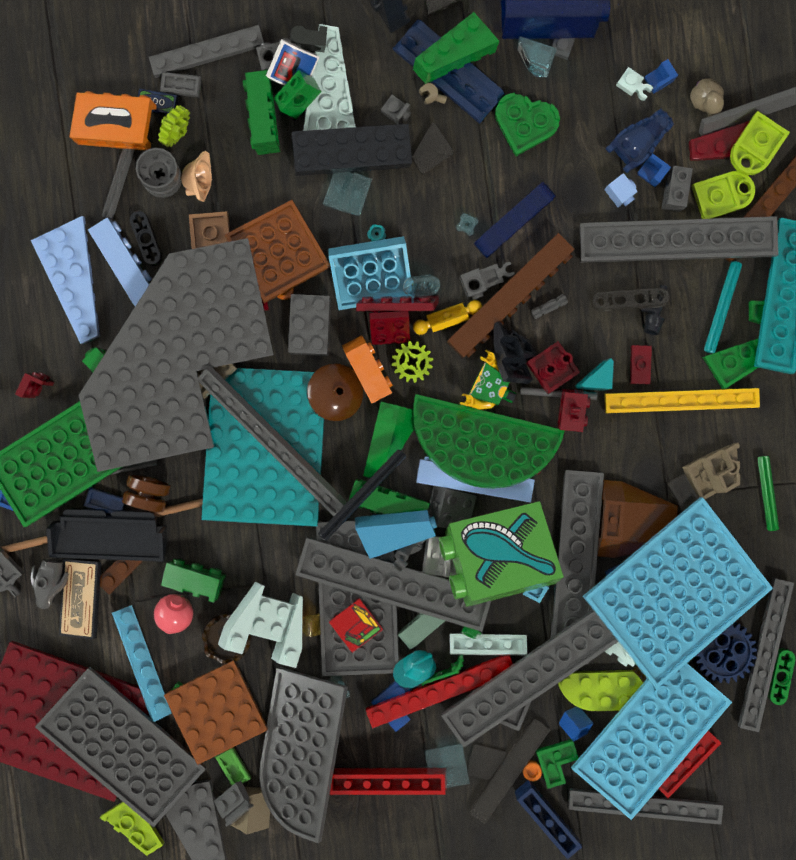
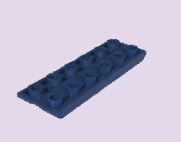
[393,20,505,123]

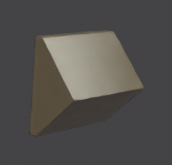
[231,787,270,834]

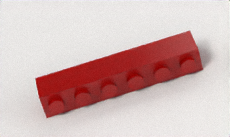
[330,768,447,795]

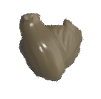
[690,78,724,117]

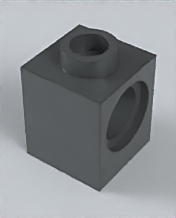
[459,268,487,300]

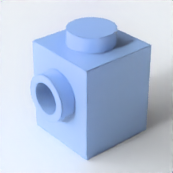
[604,173,638,207]

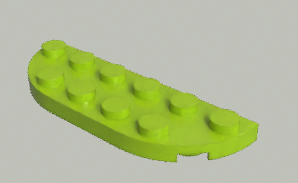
[558,670,644,711]

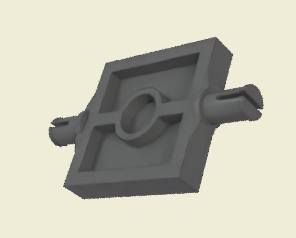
[0,547,24,597]

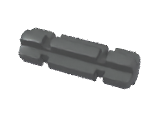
[531,294,568,319]

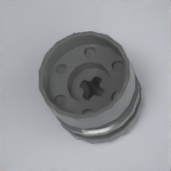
[136,148,182,198]

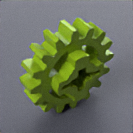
[158,105,190,147]
[392,341,433,383]

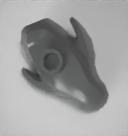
[31,559,69,609]

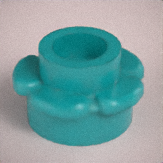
[367,224,386,241]

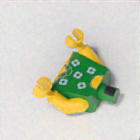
[460,350,517,410]

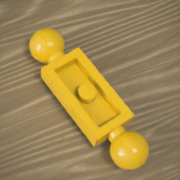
[413,300,482,335]

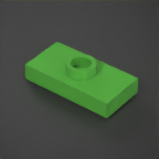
[215,747,251,785]

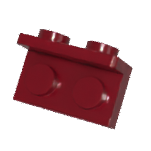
[15,371,55,398]

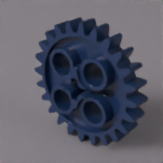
[694,622,757,683]

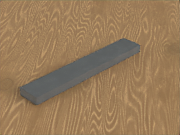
[699,87,796,136]

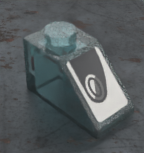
[517,37,557,78]

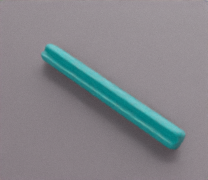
[704,261,742,353]

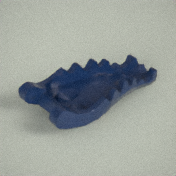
[606,109,674,173]

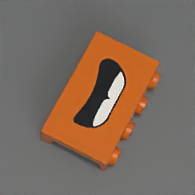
[69,91,157,150]

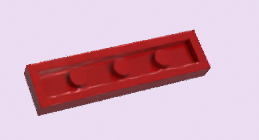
[659,731,721,798]

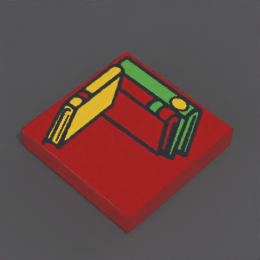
[329,598,383,653]

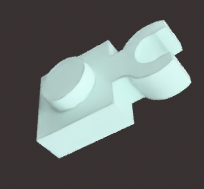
[616,67,653,101]

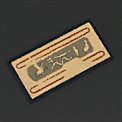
[59,558,101,639]

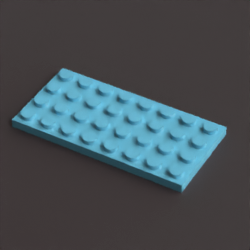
[571,663,732,820]

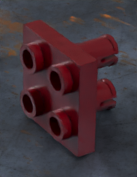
[369,311,410,345]
[526,341,580,394]

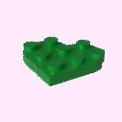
[495,93,560,156]

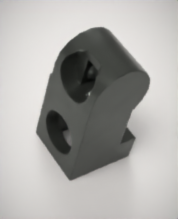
[290,26,328,53]

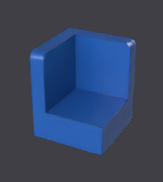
[644,59,678,94]
[637,154,671,187]
[559,706,593,741]

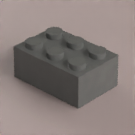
[288,294,331,356]

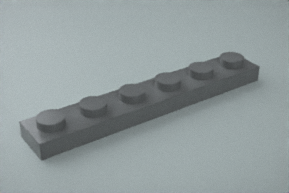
[149,25,264,78]

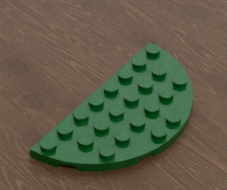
[413,394,565,489]

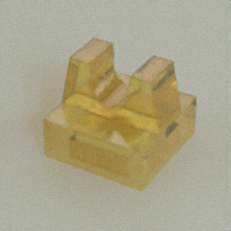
[302,614,321,637]

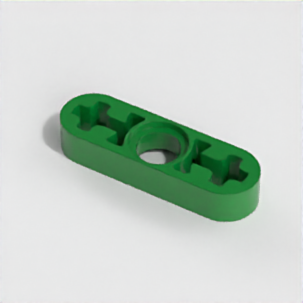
[767,648,795,705]

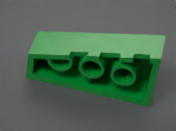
[413,12,499,84]
[349,478,430,515]

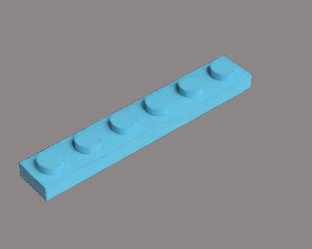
[112,605,172,722]

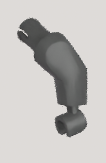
[393,540,425,572]

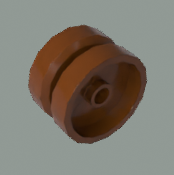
[122,475,171,512]

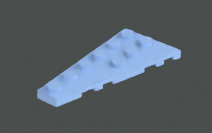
[31,216,100,344]

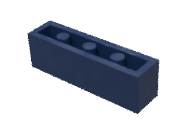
[514,780,582,859]

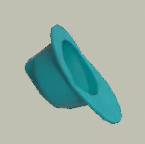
[393,650,436,688]

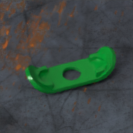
[421,655,464,685]

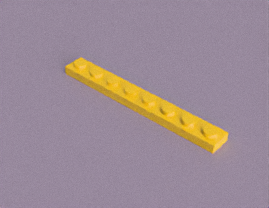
[604,388,760,413]

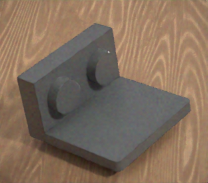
[428,486,476,528]

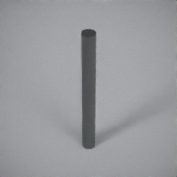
[520,387,597,400]

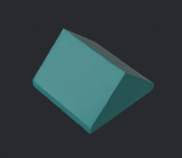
[575,358,614,390]

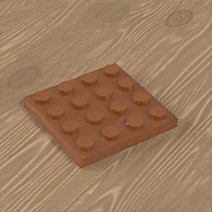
[225,200,331,303]
[164,660,268,765]

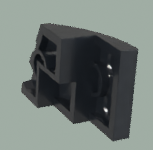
[494,321,536,384]

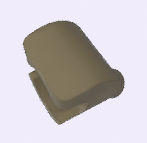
[419,83,447,105]

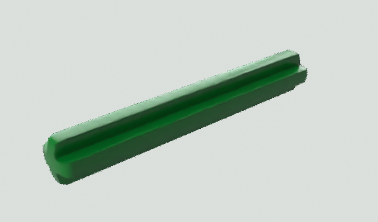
[757,456,779,531]

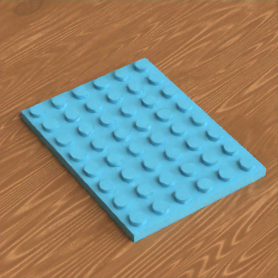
[583,497,773,689]

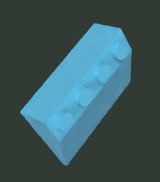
[328,236,414,310]

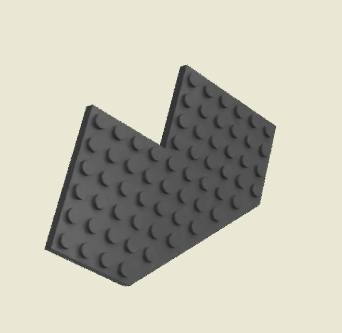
[78,238,274,472]

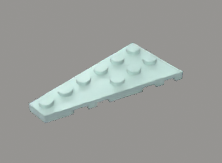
[303,24,356,131]

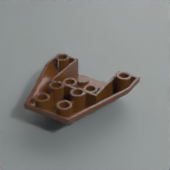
[597,480,678,558]

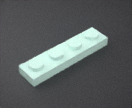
[450,634,527,656]

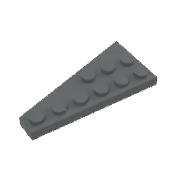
[166,779,227,860]

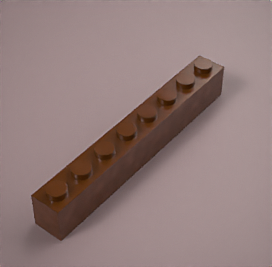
[447,233,575,359]

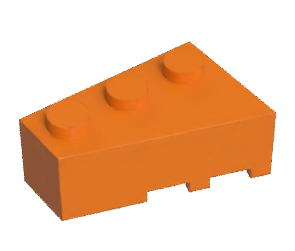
[342,335,393,403]

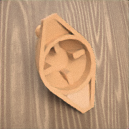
[181,151,212,202]

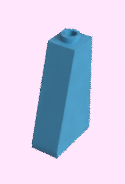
[355,510,437,559]

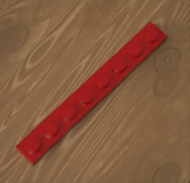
[365,655,513,729]

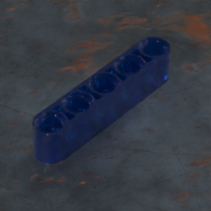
[474,181,556,258]

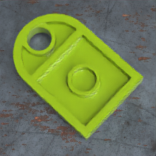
[730,111,790,175]
[691,171,755,219]

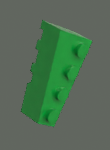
[243,70,280,155]

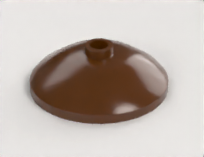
[307,364,363,421]

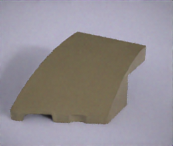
[682,442,740,500]

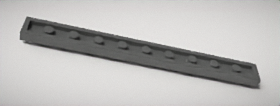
[198,366,347,516]

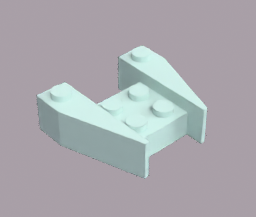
[218,582,303,668]

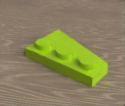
[100,802,165,856]

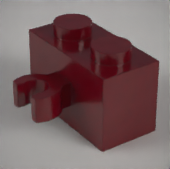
[557,388,590,432]

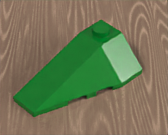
[363,402,414,478]

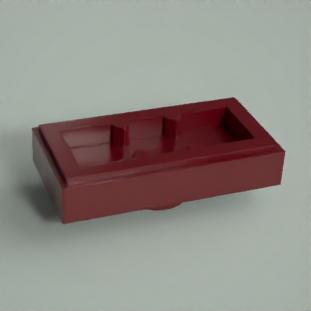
[630,345,652,384]

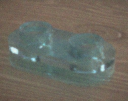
[403,275,440,298]

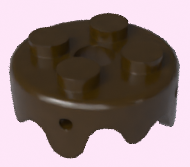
[202,613,252,664]

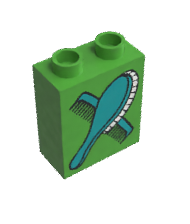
[439,501,564,607]

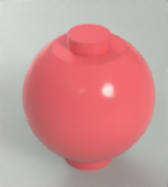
[154,594,193,634]

